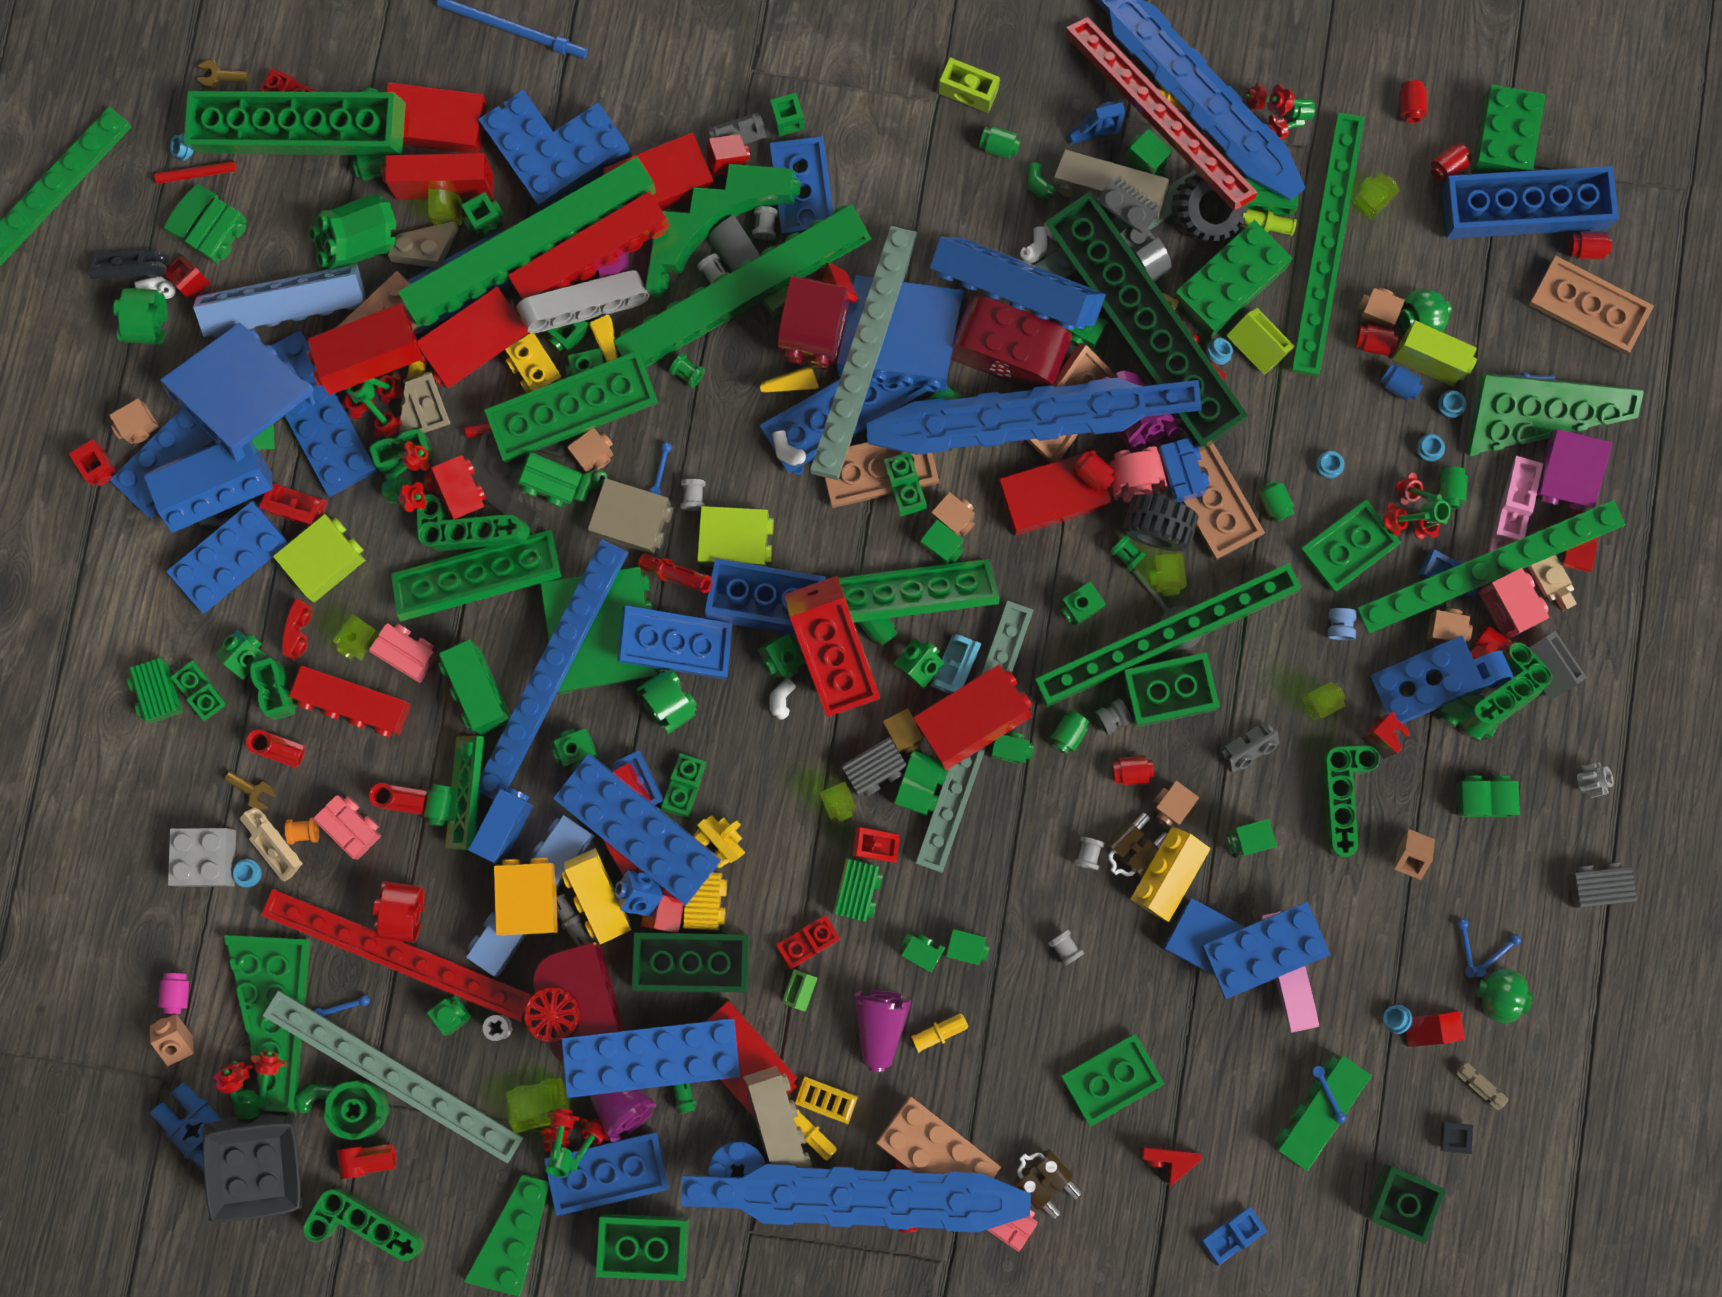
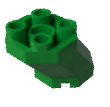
[309,194,396,270]

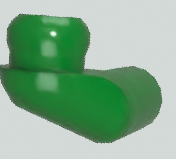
[1027,163,1055,200]
[573,469,608,503]
[295,1084,336,1113]

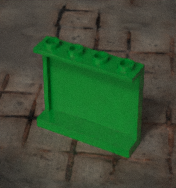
[541,567,662,695]

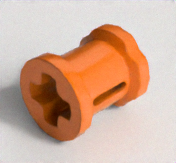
[285,817,319,845]

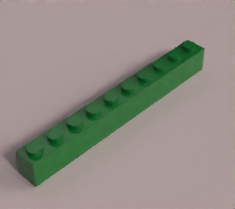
[398,156,656,327]
[614,204,871,367]
[1033,563,1301,708]

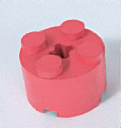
[1109,447,1169,503]

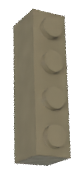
[1054,150,1169,220]
[743,1066,812,1168]

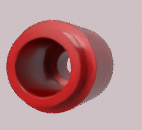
[1399,80,1428,123]
[1431,143,1472,182]
[1568,232,1612,260]
[1355,324,1398,356]
[1073,451,1115,492]
[1112,755,1154,786]

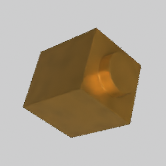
[883,709,924,755]

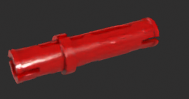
[638,553,713,593]

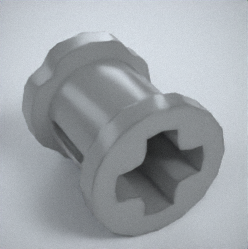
[752,206,778,241]
[697,254,730,286]
[680,479,706,511]
[1074,836,1105,871]
[1048,929,1084,967]
[483,1015,513,1041]

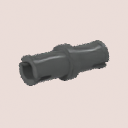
[557,894,594,947]

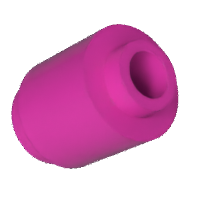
[158,973,189,1014]

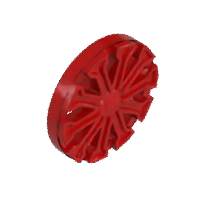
[524,987,580,1042]

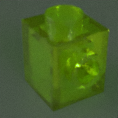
[1353,172,1400,221]
[1149,553,1187,596]
[333,614,380,660]
[1302,681,1346,722]
[819,782,857,823]

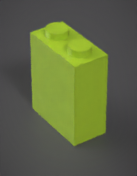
[1392,321,1477,387]
[698,506,774,567]
[273,514,366,603]

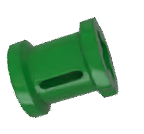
[669,353,705,389]
[1110,535,1147,572]

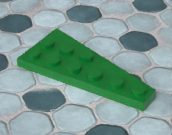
[1466,373,1644,456]
[224,935,311,1112]

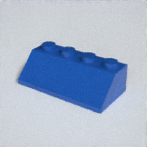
[144,440,272,533]
[705,558,825,635]

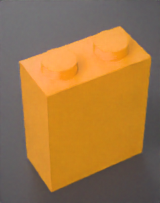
[494,858,558,936]

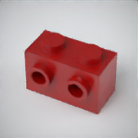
[429,455,486,519]

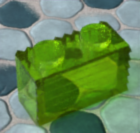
[506,1078,570,1133]

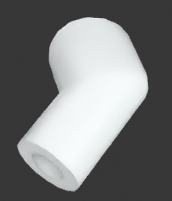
[1020,227,1047,264]
[135,276,176,299]
[772,431,806,466]
[770,678,796,720]

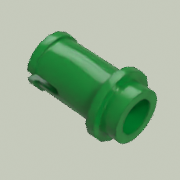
[672,1083,697,1114]

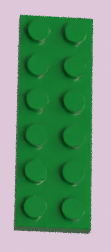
[485,350,659,462]
[391,530,562,622]
[838,559,999,623]

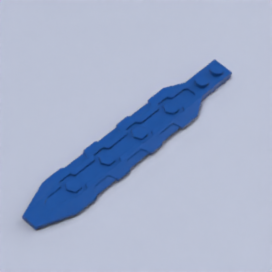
[1095,0,1305,201]
[866,378,1202,455]
[681,1164,1031,1232]

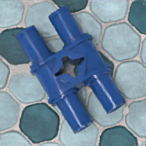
[150,1082,221,1173]

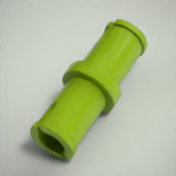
[1239,209,1297,236]

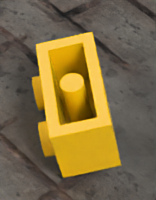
[505,333,563,393]

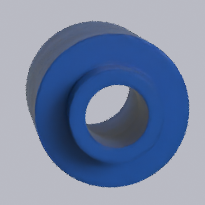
[1380,363,1423,402]

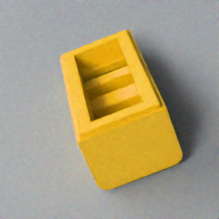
[590,315,619,362]
[760,365,819,392]
[795,1077,858,1124]

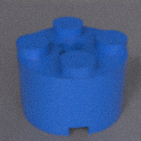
[708,1140,767,1177]

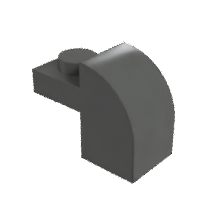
[1120,226,1171,282]

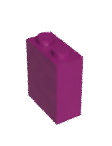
[1537,429,1613,512]

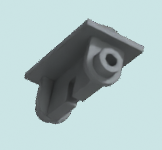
[708,112,767,145]
[1221,723,1280,773]

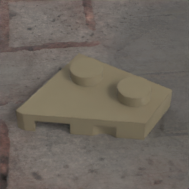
[388,222,459,268]
[398,371,450,435]

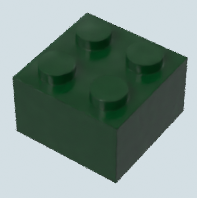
[1364,1164,1447,1244]

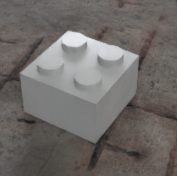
[168,828,236,887]

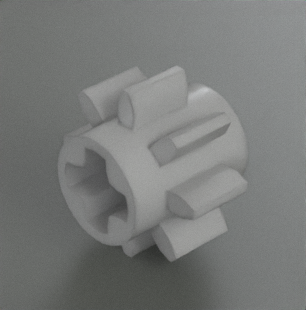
[1577,762,1614,798]

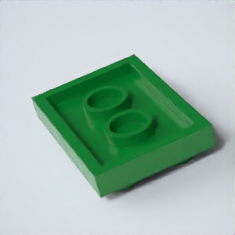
[1300,499,1401,593]
[1061,1033,1164,1127]

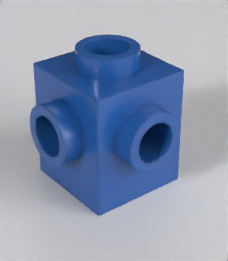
[614,870,663,917]

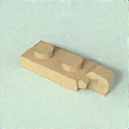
[1528,555,1577,612]
[240,807,303,882]

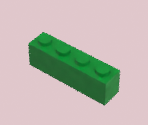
[1274,1054,1372,1171]

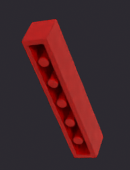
[508,191,670,299]

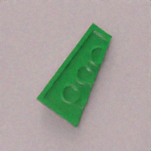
[464,1174,550,1297]

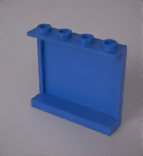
[837,275,964,392]
[161,323,315,463]

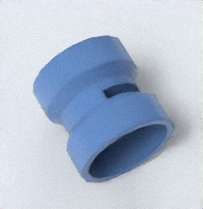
[1328,608,1357,640]

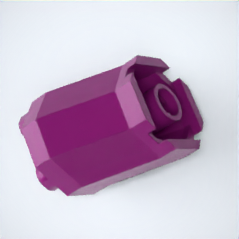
[1101,371,1183,453]

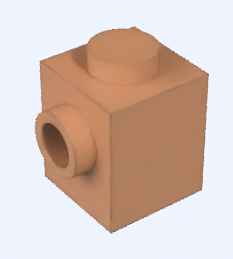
[1358,288,1405,329]
[110,398,160,444]
[568,428,613,473]
[931,492,975,536]
[1426,608,1473,644]
[1154,781,1199,827]
[1394,829,1435,880]
[150,1014,194,1066]

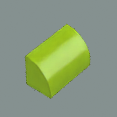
[1227,308,1295,375]

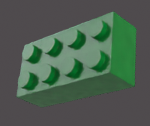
[1172,220,1293,340]

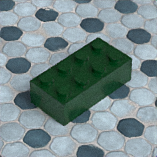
[632,933,750,993]

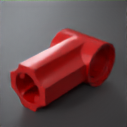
[1471,625,1512,660]
[246,729,306,769]
[369,783,428,815]
[337,1144,397,1179]

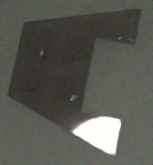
[471,432,571,535]

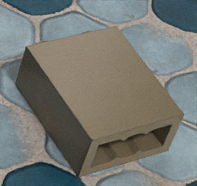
[588,478,673,555]

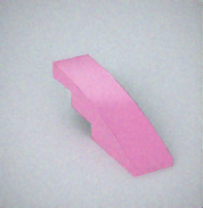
[1488,456,1543,553]
[1261,912,1319,1033]

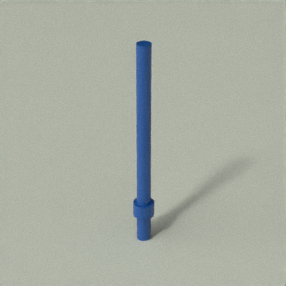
[437,0,588,59]

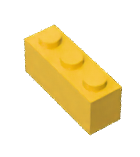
[1130,826,1211,922]
[562,848,631,944]

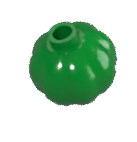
[1398,288,1451,332]
[1476,969,1533,1024]

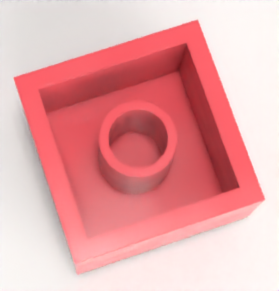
[1478,568,1550,639]

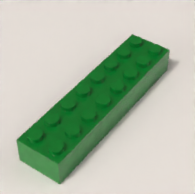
[184,91,406,156]

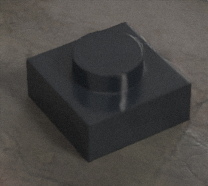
[1440,1122,1473,1154]

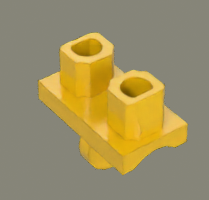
[693,815,745,868]

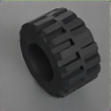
[1172,173,1248,241]
[1122,494,1199,551]

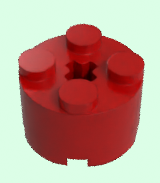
[373,881,425,942]

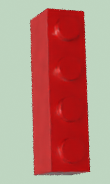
[289,666,411,738]

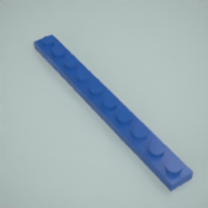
[478,539,628,800]

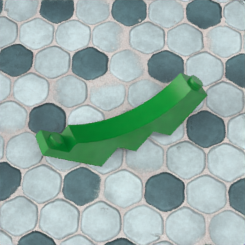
[646,164,801,298]

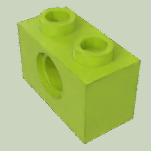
[939,58,1000,113]

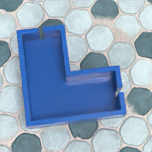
[479,90,632,211]

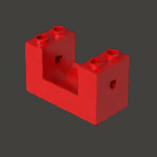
[784,576,880,717]

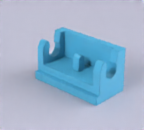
[931,634,981,694]

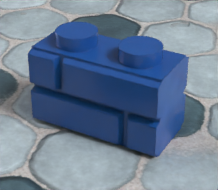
[1158,438,1209,502]

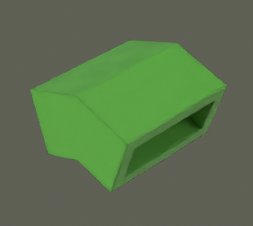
[782,970,818,1012]

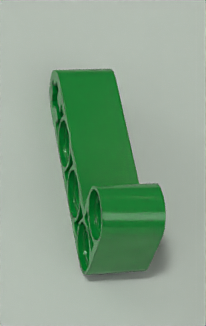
[417,494,530,551]
[1462,643,1552,738]
[1321,746,1380,859]
[303,1187,424,1261]

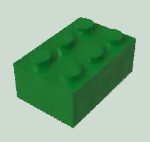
[1471,84,1546,174]
[438,639,511,736]
[1121,652,1220,728]
[596,1214,690,1281]

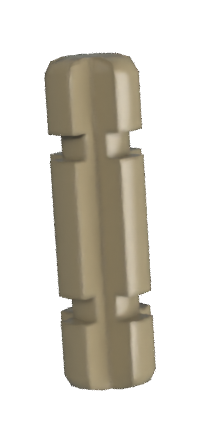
[1456,1062,1508,1110]

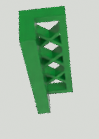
[445,736,485,851]

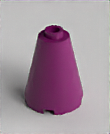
[854,990,911,1072]
[588,1089,656,1142]

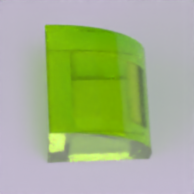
[428,189,462,225]

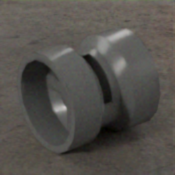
[1094,698,1133,735]

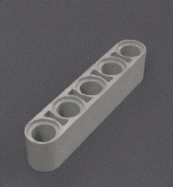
[517,270,649,334]

